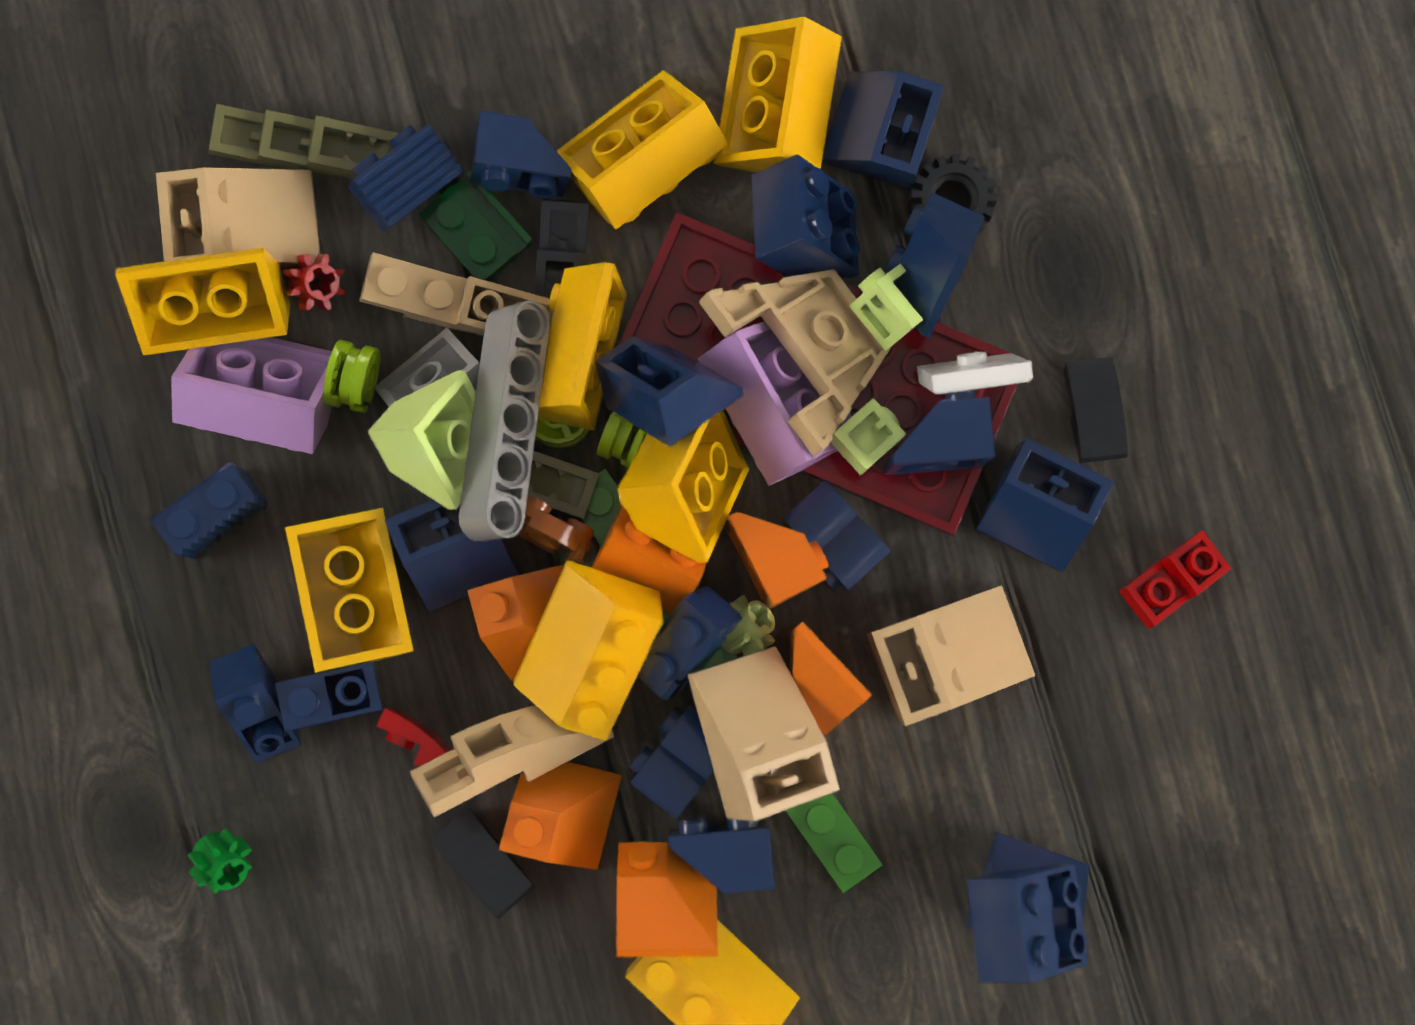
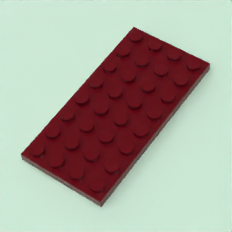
[619,212,1018,536]

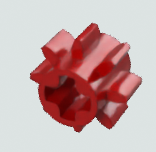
[283,254,345,311]

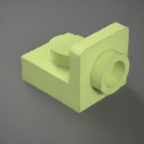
[849,263,923,351]
[830,398,906,475]

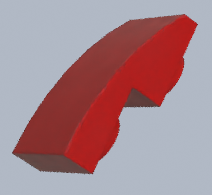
[1119,530,1232,629]
[377,707,451,767]

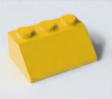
[714,17,842,173]
[557,70,729,230]
[115,247,290,356]
[538,262,627,431]
[617,410,749,563]
[285,508,413,674]
[514,560,663,741]
[625,919,800,1025]

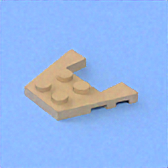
[699,269,891,457]

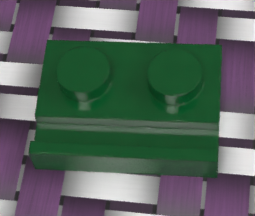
[419,170,534,282]

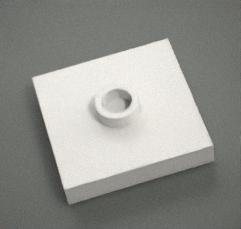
[917,352,1033,394]

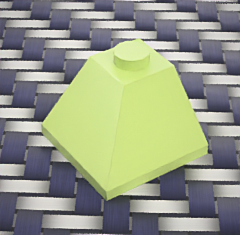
[368,370,476,509]

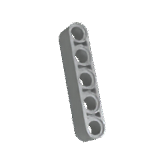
[459,301,549,541]

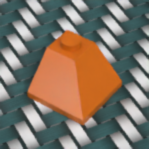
[724,512,829,609]
[467,562,576,681]
[790,622,872,735]
[499,761,622,870]
[617,842,718,957]

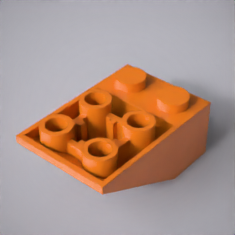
[592,505,707,614]

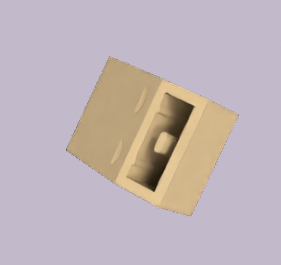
[156,167,320,268]
[866,585,1035,726]
[688,646,840,821]

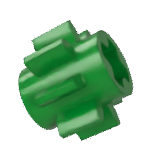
[188,829,252,894]

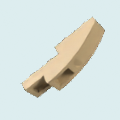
[359,252,554,336]
[410,705,614,817]

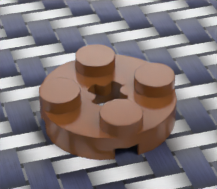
[516,495,594,564]

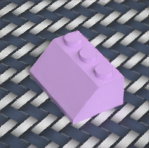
[698,321,852,486]
[171,337,332,454]

